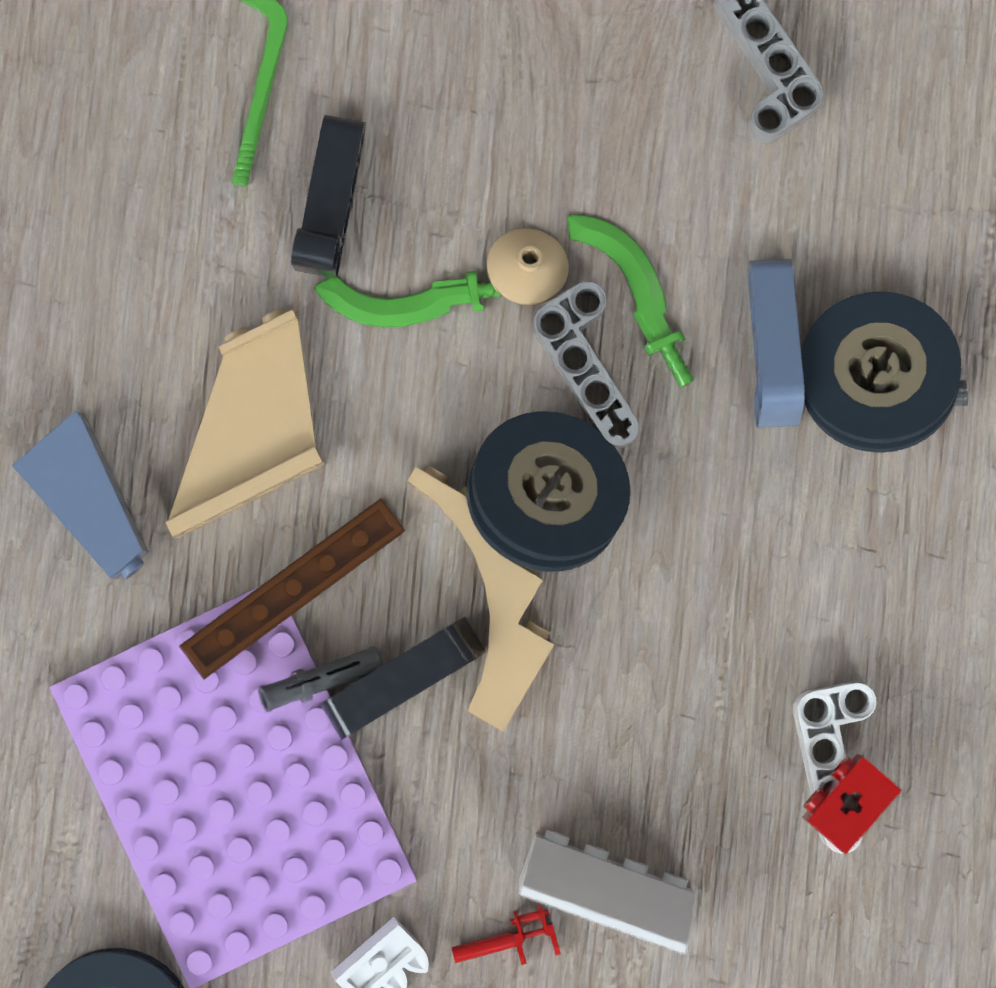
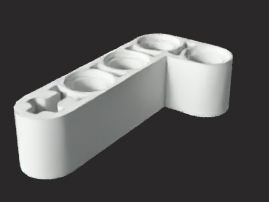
[793,682,876,854]

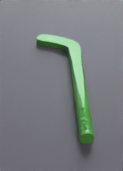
[231,0,288,187]

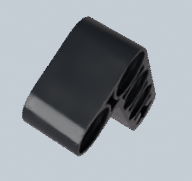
[291,115,366,279]
[320,617,486,740]

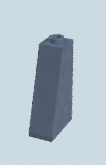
[12,411,148,579]

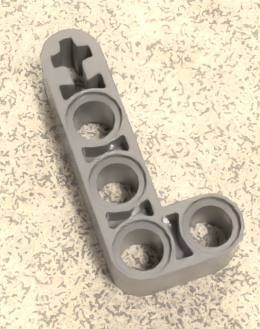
[713,0,823,143]
[534,282,639,449]

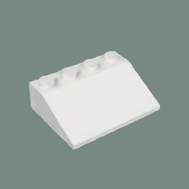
[519,829,695,954]

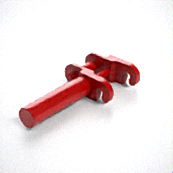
[452,903,561,965]

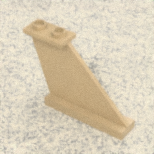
[165,308,325,538]

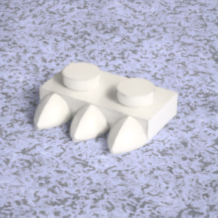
[331,917,429,988]

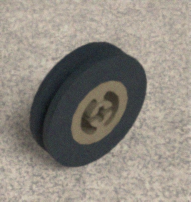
[801,292,961,453]
[467,411,631,572]

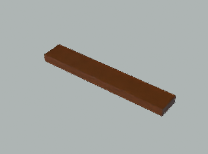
[179,498,405,680]

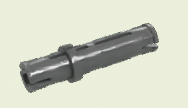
[258,646,383,712]

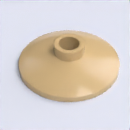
[487,228,569,305]

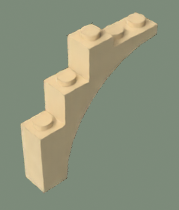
[407,465,554,732]

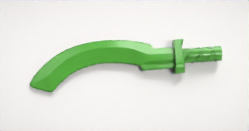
[567,214,694,388]
[315,271,502,327]

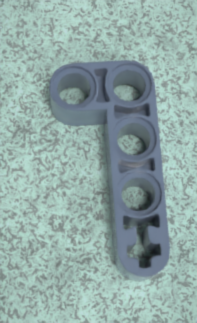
[748,259,805,428]

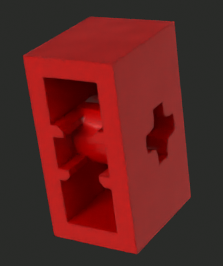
[802,754,902,855]

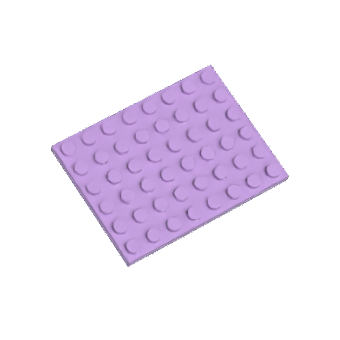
[49,588,418,988]

